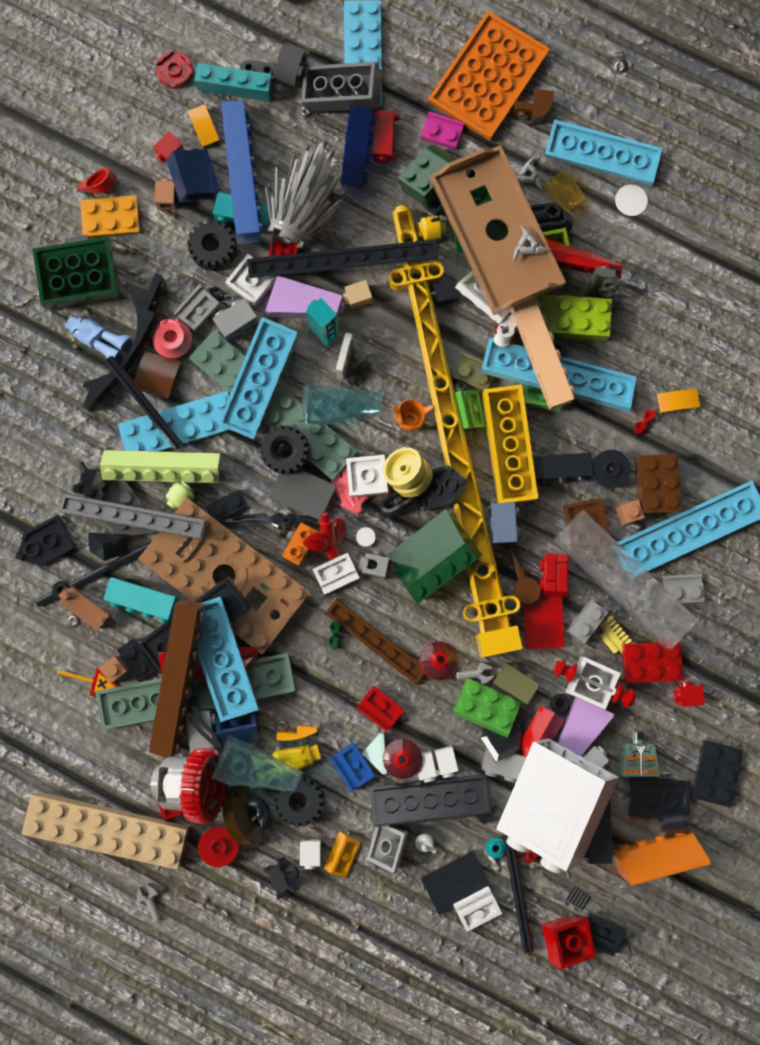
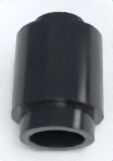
[659,812,690,835]

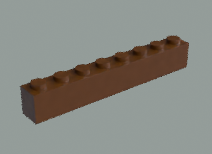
[149,599,206,758]

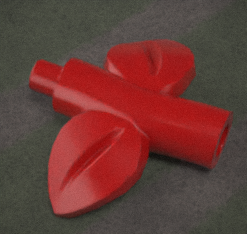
[302,513,346,559]

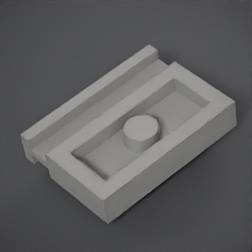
[174,285,220,332]
[662,574,705,604]

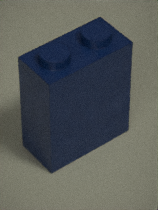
[166,148,220,202]

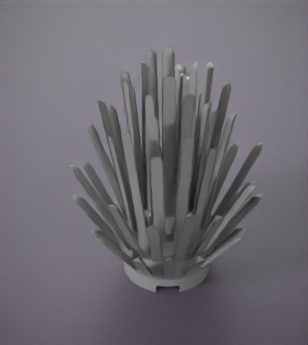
[265,143,343,248]

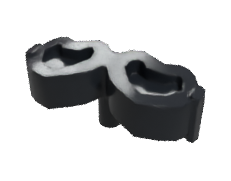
[209,287,234,307]
[347,360,373,387]

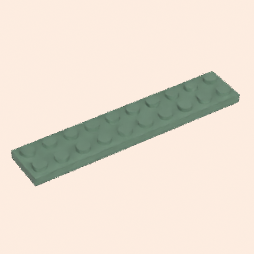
[189,330,357,481]
[95,653,296,730]

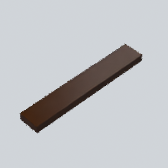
[325,598,425,685]

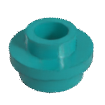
[485,838,505,858]

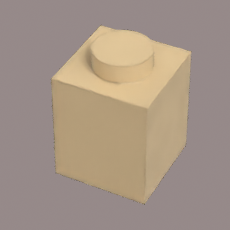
[342,280,372,310]

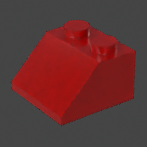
[542,916,596,970]

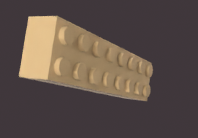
[21,792,190,870]

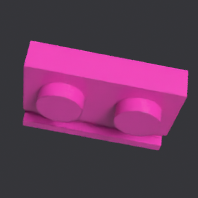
[420,111,464,150]

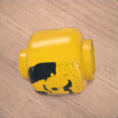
[417,216,446,241]

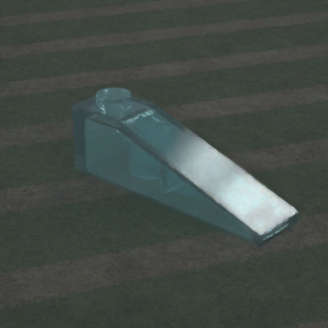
[301,385,382,425]
[212,735,303,791]

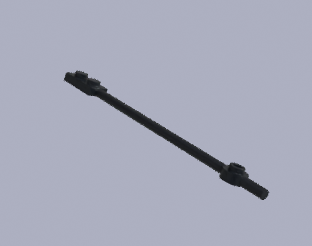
[35,489,248,607]

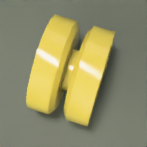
[383,447,433,498]

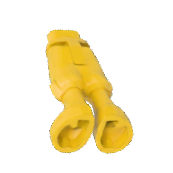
[251,744,321,788]

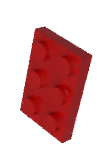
[622,642,683,683]

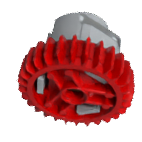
[151,748,228,824]

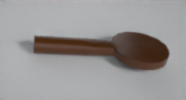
[507,545,541,605]

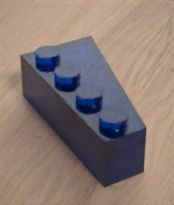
[340,106,376,189]

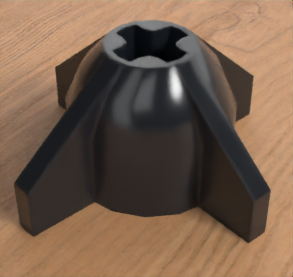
[71,461,109,500]
[264,857,300,900]

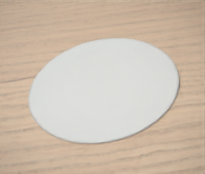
[615,184,648,216]

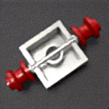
[553,657,636,709]

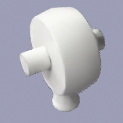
[415,834,438,854]

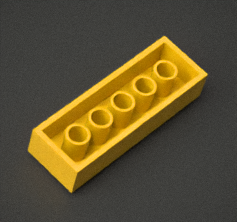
[482,385,538,504]

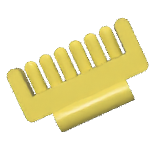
[599,616,632,654]

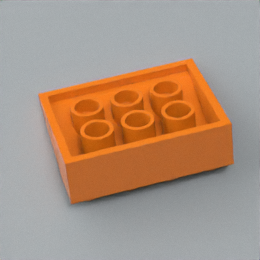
[612,830,711,886]

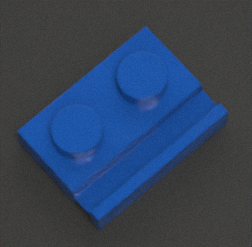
[330,742,375,792]

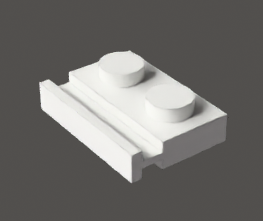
[313,553,359,595]
[453,886,502,932]

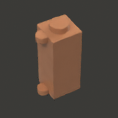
[59,585,110,631]

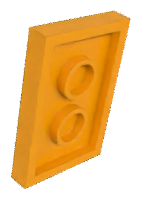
[80,195,141,239]

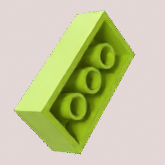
[538,294,612,342]

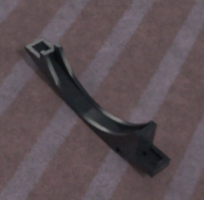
[82,273,166,412]

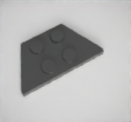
[101,480,159,537]

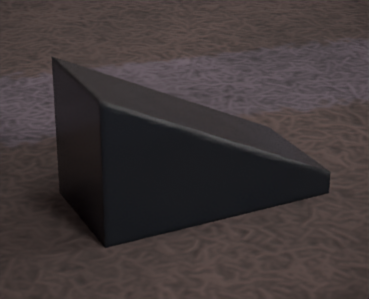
[476,805,502,825]

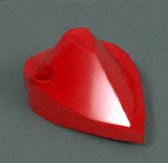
[76,168,116,194]

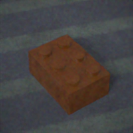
[634,454,682,515]

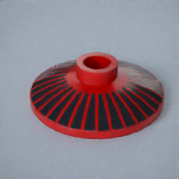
[420,642,458,681]
[383,739,422,779]

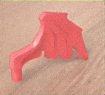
[331,469,392,515]

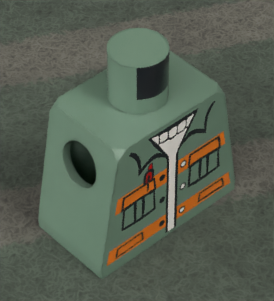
[618,731,660,777]

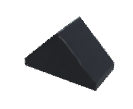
[88,532,129,561]

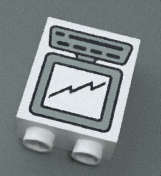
[497,739,619,874]

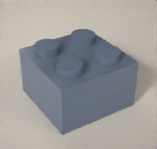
[488,502,520,546]

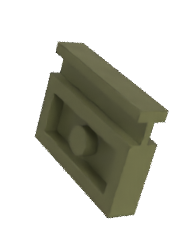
[451,352,493,392]

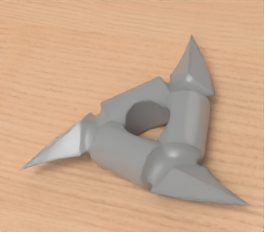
[516,156,542,190]
[513,225,550,261]

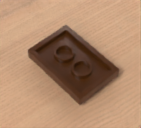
[563,498,614,562]

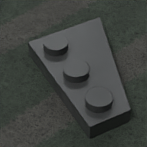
[584,266,622,305]

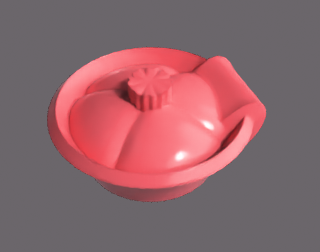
[152,318,192,358]

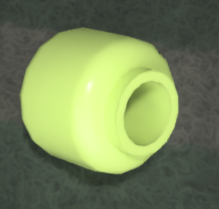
[166,482,195,510]

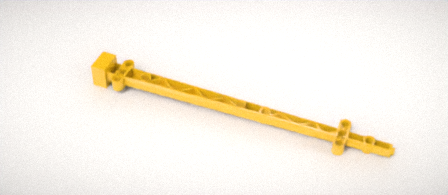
[389,205,523,658]

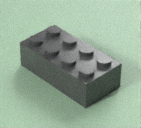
[301,61,382,112]

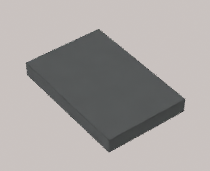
[268,470,337,521]

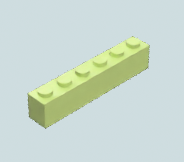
[100,450,221,483]

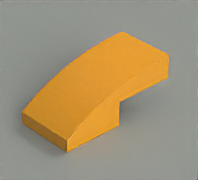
[188,104,219,147]
[657,389,700,413]
[276,725,318,741]

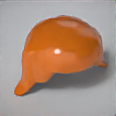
[392,400,433,432]

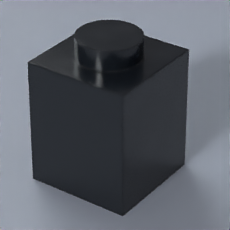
[430,278,460,307]

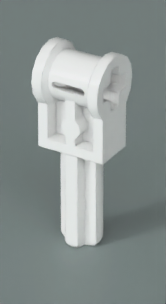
[494,314,518,348]

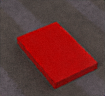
[523,590,565,649]

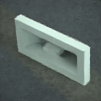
[362,732,387,774]

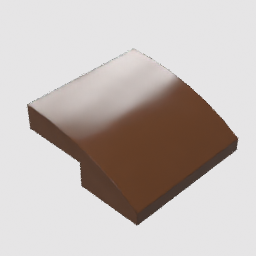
[134,351,182,400]

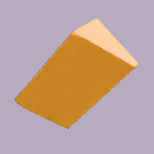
[324,832,362,878]

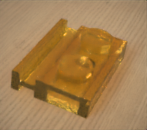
[543,169,587,212]

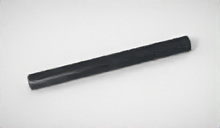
[105,356,183,450]
[503,834,534,953]

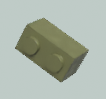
[492,662,540,704]

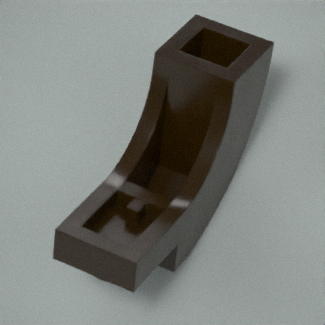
[222,779,262,849]

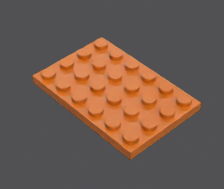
[428,11,550,141]

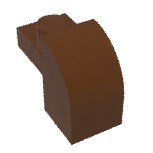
[512,89,554,126]

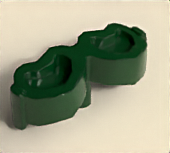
[328,620,342,650]

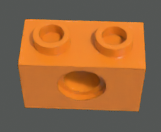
[282,523,317,567]

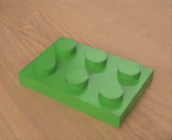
[452,678,521,737]

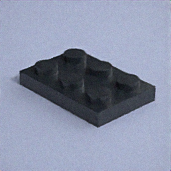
[691,740,743,808]

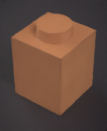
[154,179,177,210]
[616,500,645,526]
[99,656,131,684]

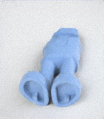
[65,315,133,364]

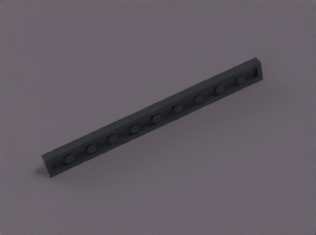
[247,239,438,279]

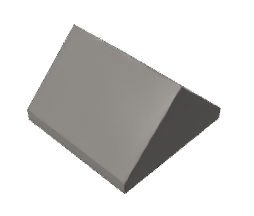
[367,826,408,873]

